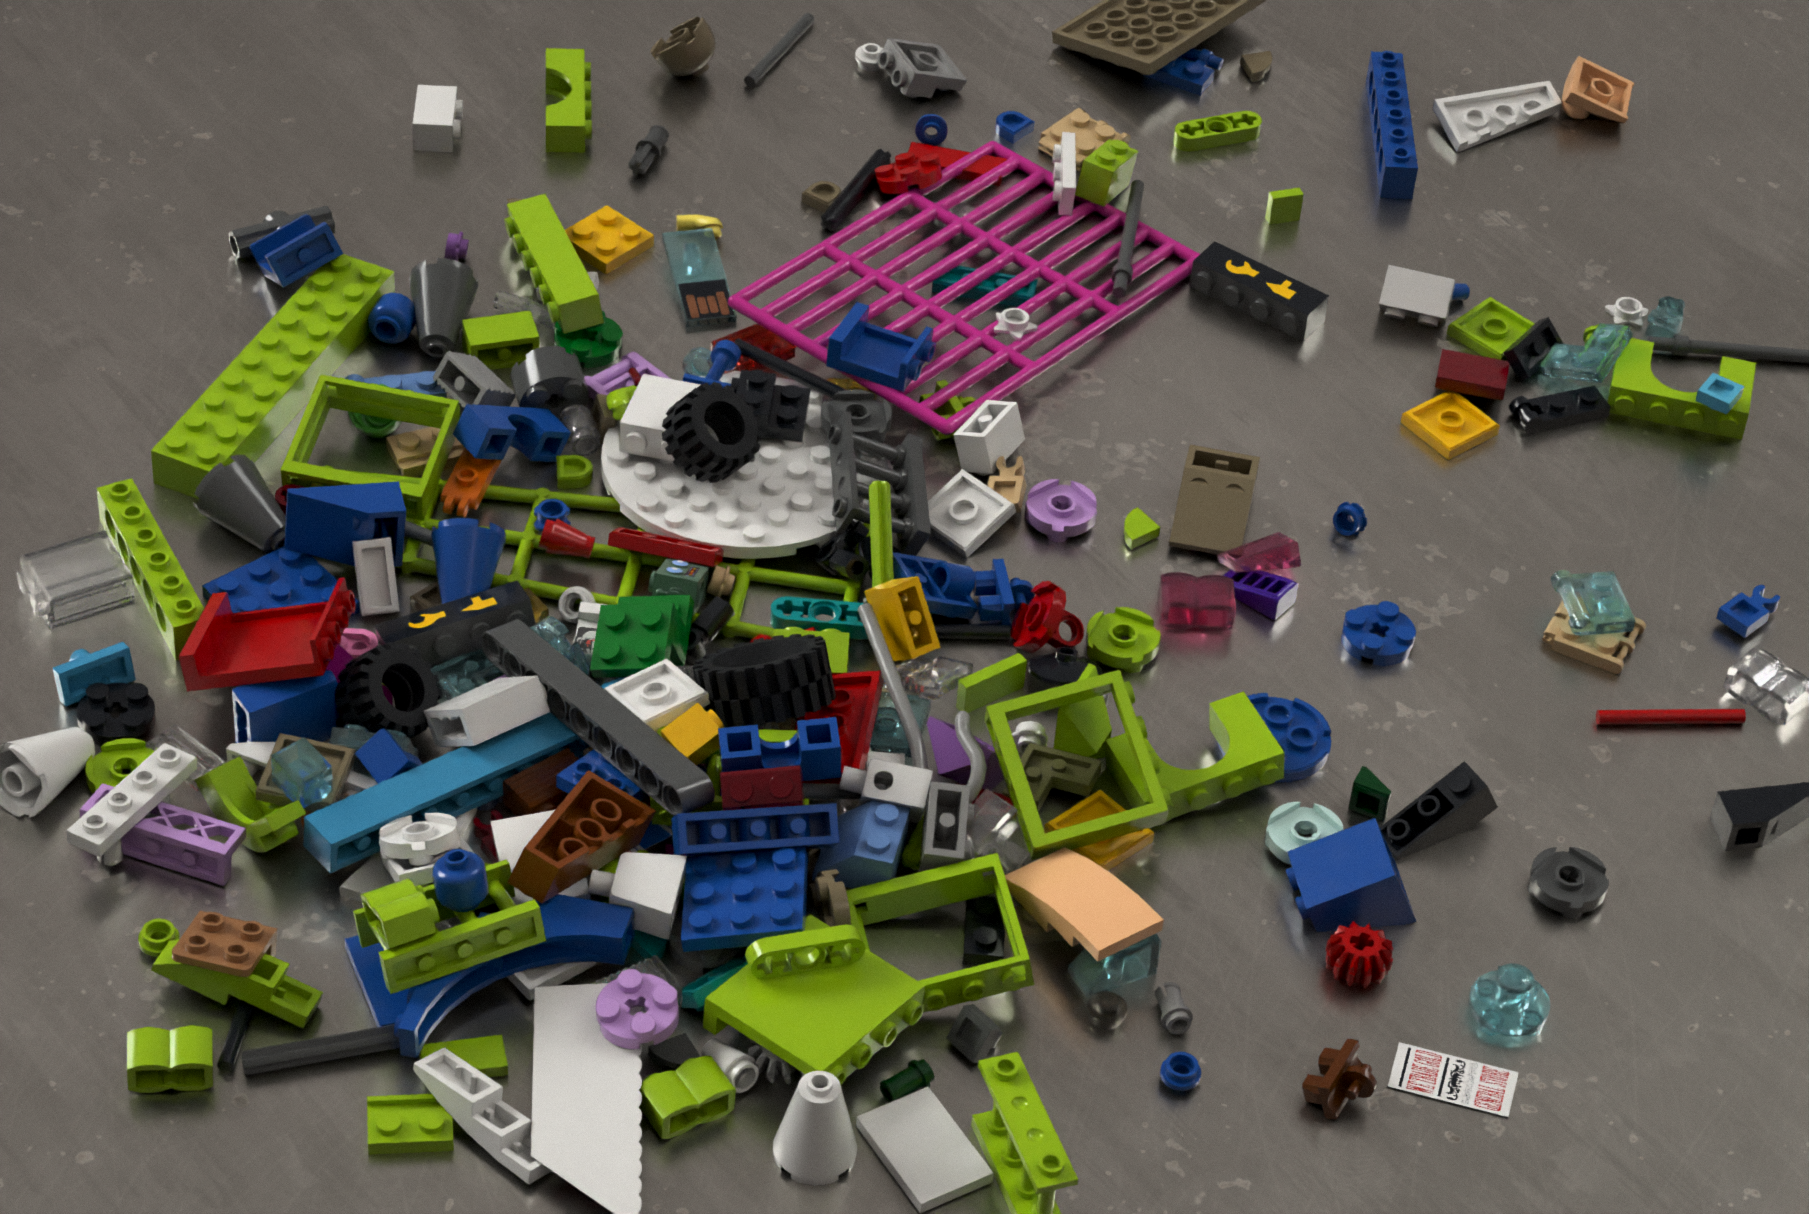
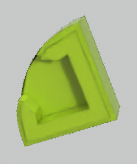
[1124,507,1160,549]

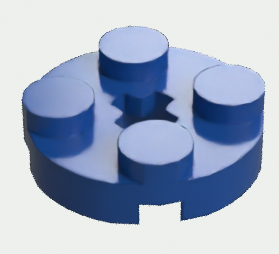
[1341,601,1416,666]

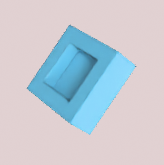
[1695,373,1744,415]

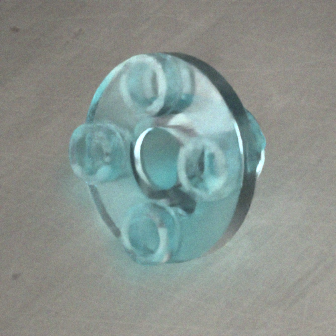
[1469,963,1550,1037]

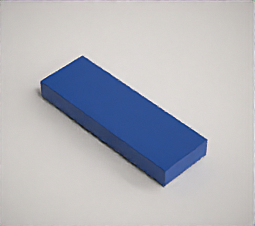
[344,935,409,1027]

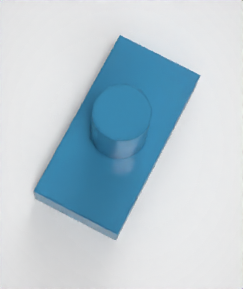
[53,642,136,706]

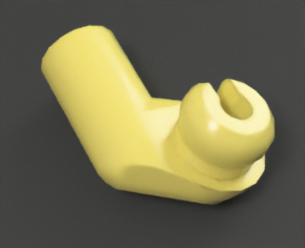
[676,214,723,241]

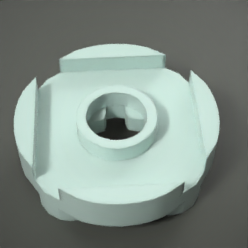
[1264,802,1344,867]

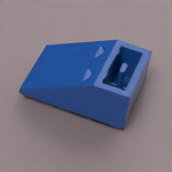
[284,481,406,567]

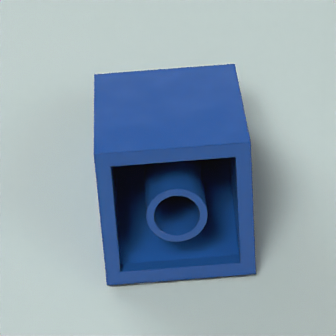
[1286,818,1416,932]

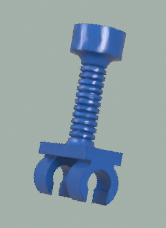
[683,340,741,388]

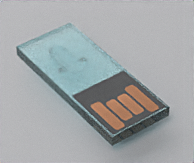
[662,228,737,327]

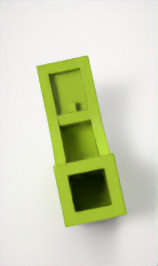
[194,756,306,853]

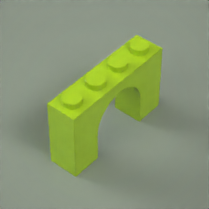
[1607,336,1756,440]
[1105,691,1285,822]

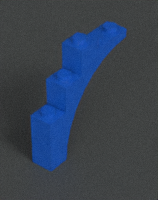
[394,894,635,1058]

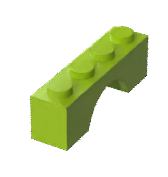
[546,48,592,153]

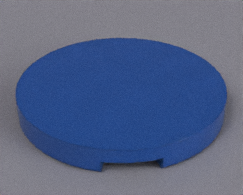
[1218,693,1331,783]

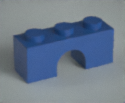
[453,404,571,462]
[718,717,842,781]

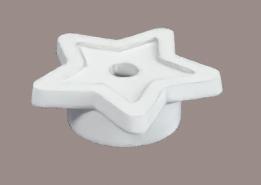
[1605,297,1649,328]
[994,308,1038,341]

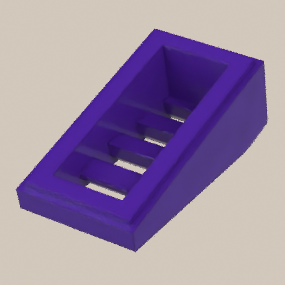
[1215,563,1299,620]

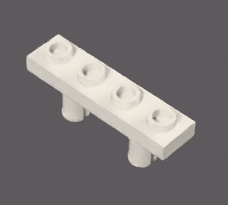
[66,743,197,866]

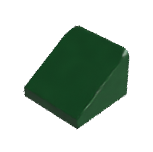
[1348,766,1391,822]

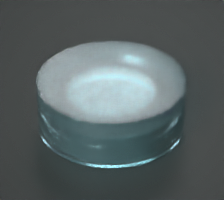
[682,347,713,376]

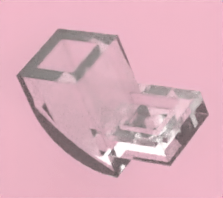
[966,788,1030,874]

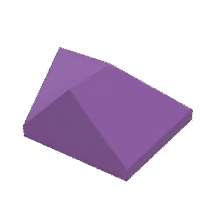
[927,716,1004,791]

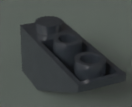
[1380,761,1498,860]
[1710,782,1809,851]

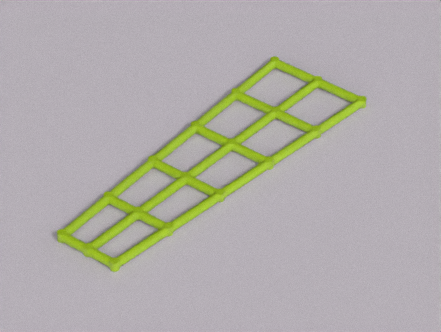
[323,465,870,639]

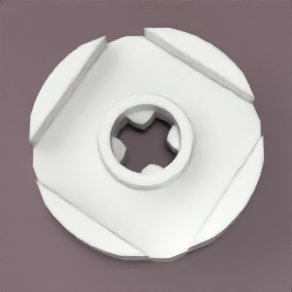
[379,813,461,866]

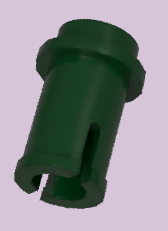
[879,1059,935,1103]

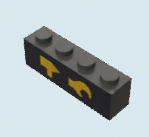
[1190,241,1329,342]
[374,581,537,665]

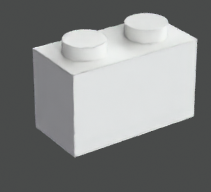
[413,85,463,152]
[1379,265,1455,327]
[953,400,1025,476]

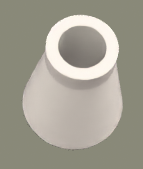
[701,1038,759,1093]

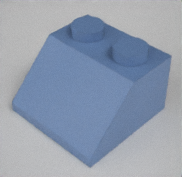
[812,800,910,889]

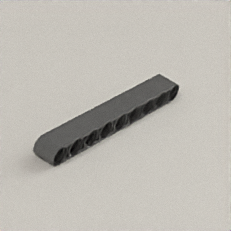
[481,619,715,816]

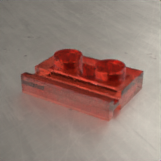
[710,324,796,372]

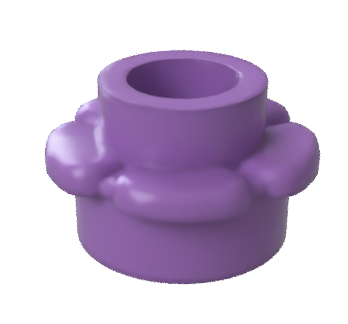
[444,231,469,261]

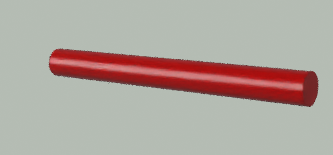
[1596,709,1746,725]

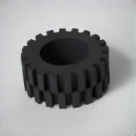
[693,634,836,728]

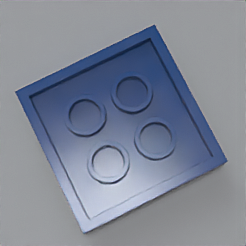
[202,546,360,617]
[681,846,808,952]

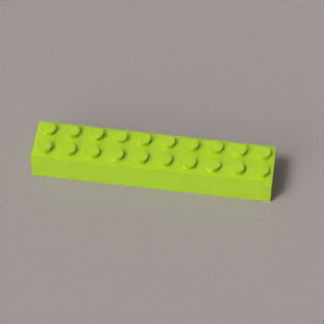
[151,254,395,499]

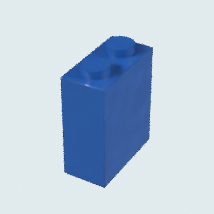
[232,670,340,743]

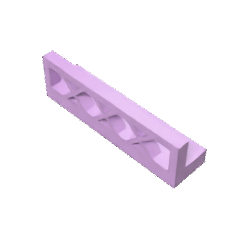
[80,783,246,886]

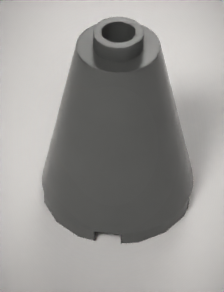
[409,258,479,357]
[193,455,286,553]

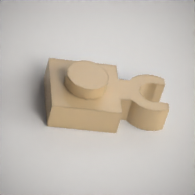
[987,456,1027,513]

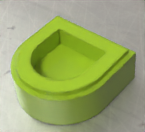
[556,455,593,489]

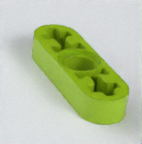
[1173,111,1262,152]
[745,924,865,979]

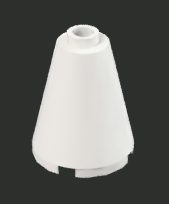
[0,727,95,817]
[773,1071,857,1186]

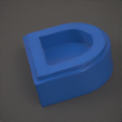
[995,111,1035,144]

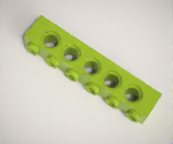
[97,478,204,661]

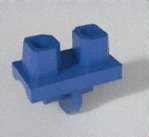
[973,559,1035,630]

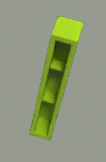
[504,194,604,334]

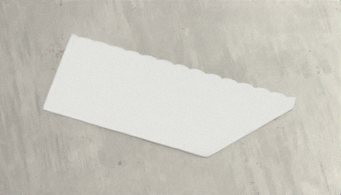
[531,983,642,1214]

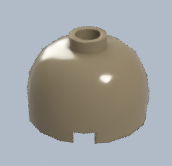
[650,17,716,77]

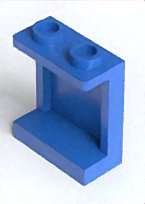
[249,214,343,288]
[826,302,936,392]

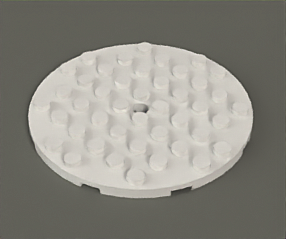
[601,371,888,559]

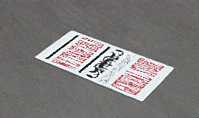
[1387,1042,1519,1117]

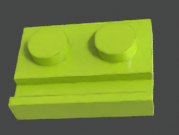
[367,1094,454,1155]

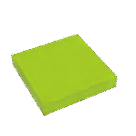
[1447,297,1535,361]

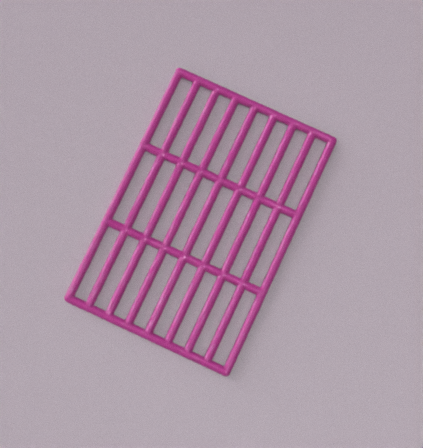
[728,141,1200,435]

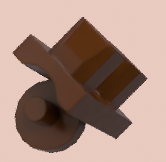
[1302,1038,1377,1120]

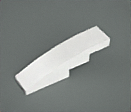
[413,1047,552,1185]

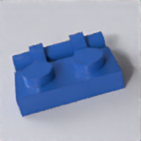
[1143,48,1224,96]

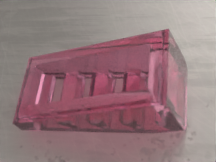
[1217,532,1301,572]

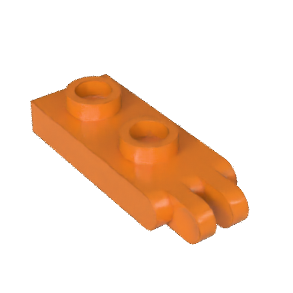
[441,447,502,518]

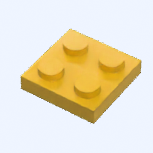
[565,205,654,274]

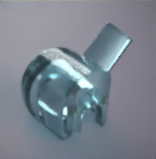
[1647,296,1685,334]

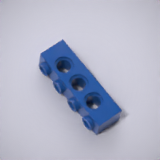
[671,803,840,857]

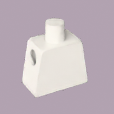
[839,759,933,823]
[588,852,687,940]

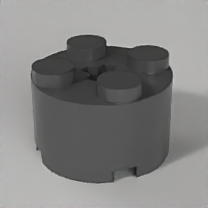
[511,346,589,423]

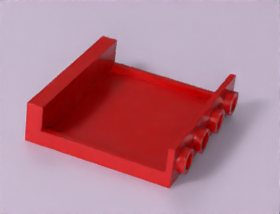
[178,577,356,692]

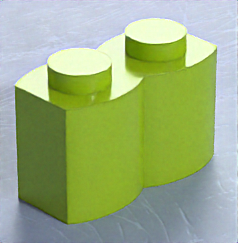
[360,878,440,949]
[127,1025,213,1093]
[639,1056,736,1139]

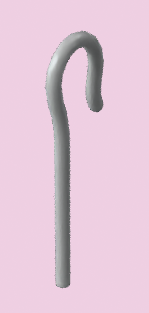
[858,603,987,808]

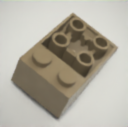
[1169,444,1260,559]

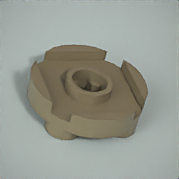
[808,869,851,927]

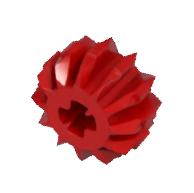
[1325,921,1393,989]

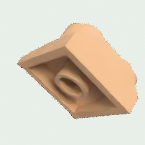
[1561,56,1634,124]

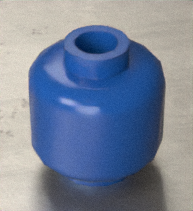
[368,292,416,344]
[432,849,489,912]

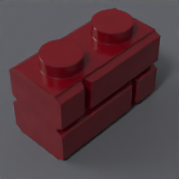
[720,765,805,811]

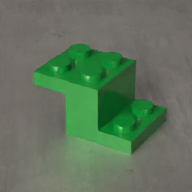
[590,595,695,678]

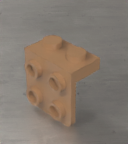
[172,911,278,977]

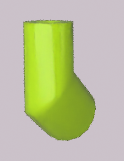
[606,385,637,421]

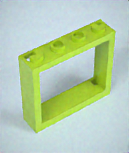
[280,374,460,521]
[985,670,1172,861]
[846,853,1035,1013]

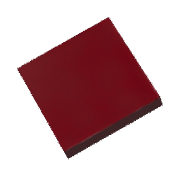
[1435,349,1509,401]

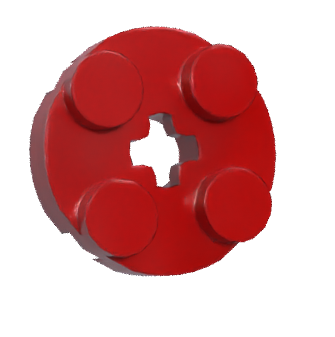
[875,152,942,194]

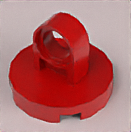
[1010,581,1084,653]

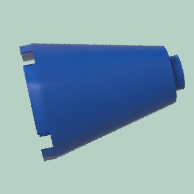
[431,518,506,604]

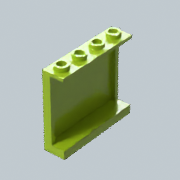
[703,914,925,1085]

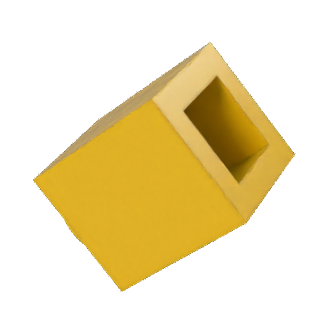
[661,702,725,765]

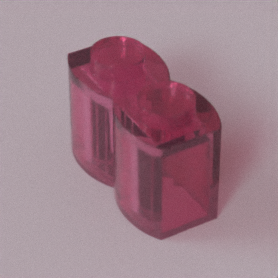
[1157,572,1236,631]

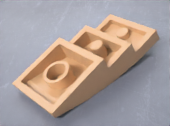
[1005,847,1164,962]

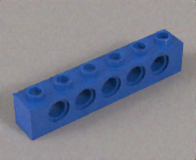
[1366,51,1418,199]

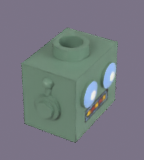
[648,558,710,617]

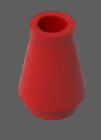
[539,518,596,558]

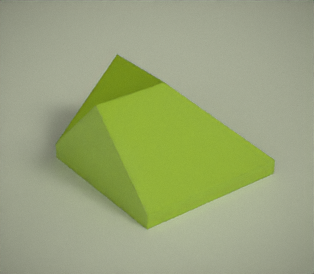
[1053,663,1112,759]

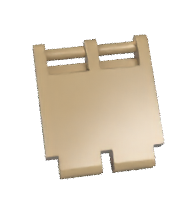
[1038,108,1131,172]
[1542,597,1646,674]

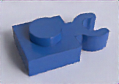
[1716,585,1780,638]

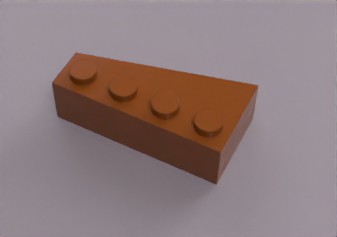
[507,770,656,903]

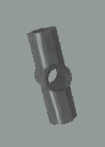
[229,206,336,260]

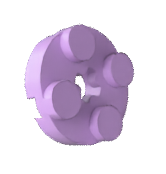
[1024,479,1097,542]
[596,969,679,1049]

